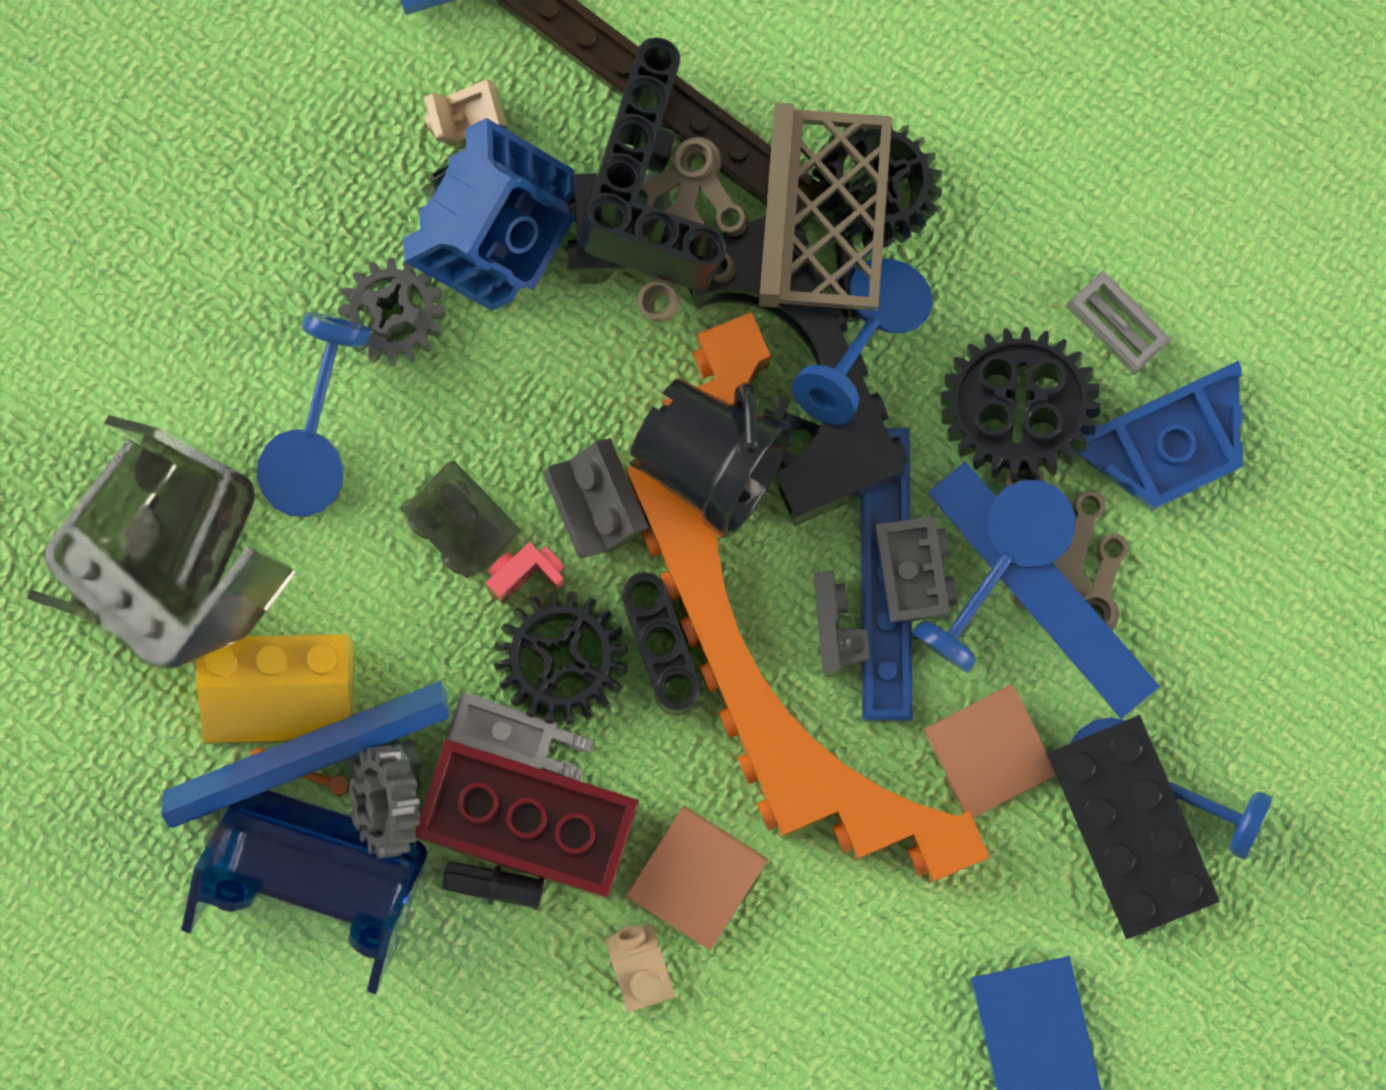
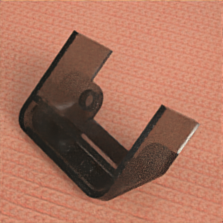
[27,415,255,659]
[45,438,296,670]

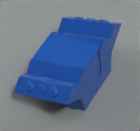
[403,118,576,311]

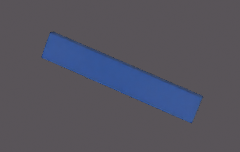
[860,428,913,722]
[928,461,1160,720]
[161,680,450,828]

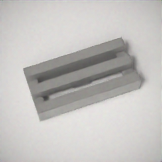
[1066,271,1171,375]

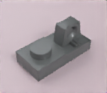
[814,571,870,677]

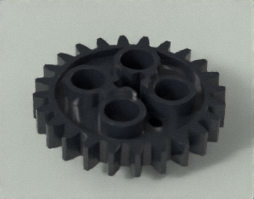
[941,327,1101,482]

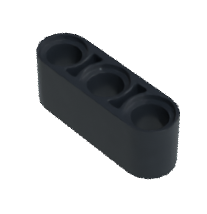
[622,572,700,716]

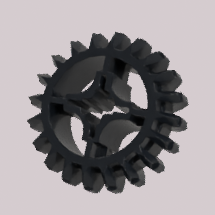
[812,124,943,248]
[494,591,628,726]

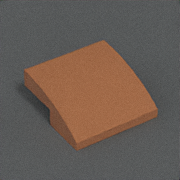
[923,684,1056,819]
[626,805,768,951]

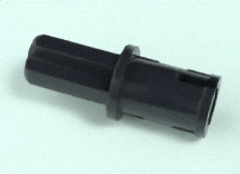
[442,861,545,910]

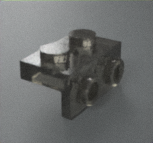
[399,460,522,578]

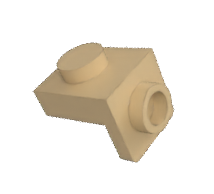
[424,79,508,148]
[605,924,676,1013]

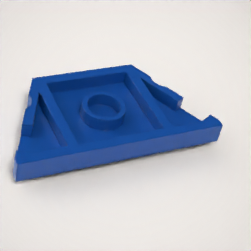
[1072,361,1243,511]

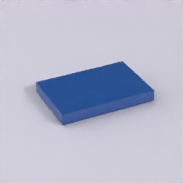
[970,956,1101,1090]

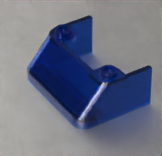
[181,790,427,994]

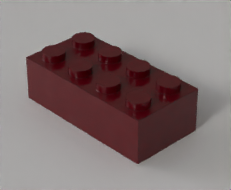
[415,739,639,900]

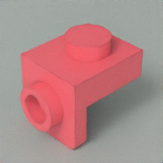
[486,542,565,603]

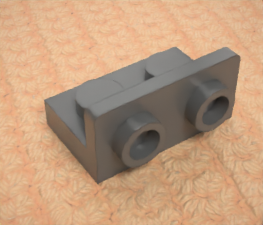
[543,438,649,559]
[875,516,957,625]

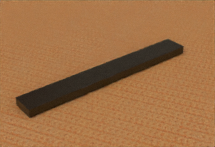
[497,0,819,227]

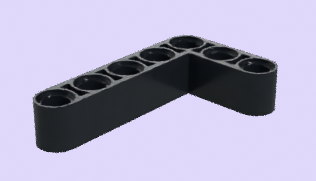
[578,37,727,290]

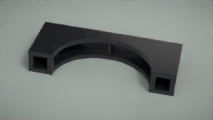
[687,215,909,526]

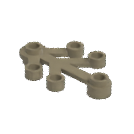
[637,137,748,323]
[1004,468,1129,631]

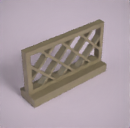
[759,102,892,311]

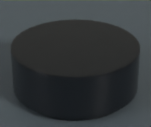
[647,124,677,173]

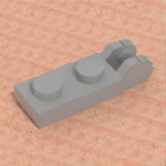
[446,692,593,781]

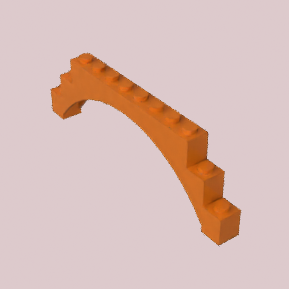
[626,312,990,883]

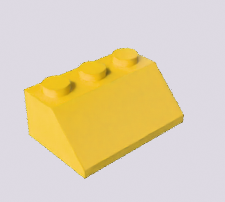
[196,634,354,744]

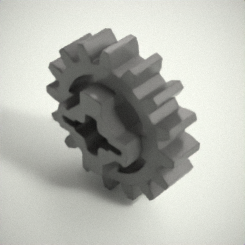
[338,258,446,366]
[349,745,420,858]

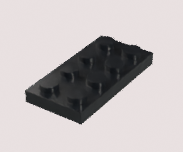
[1047,715,1220,939]

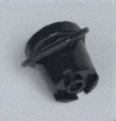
[629,378,792,538]

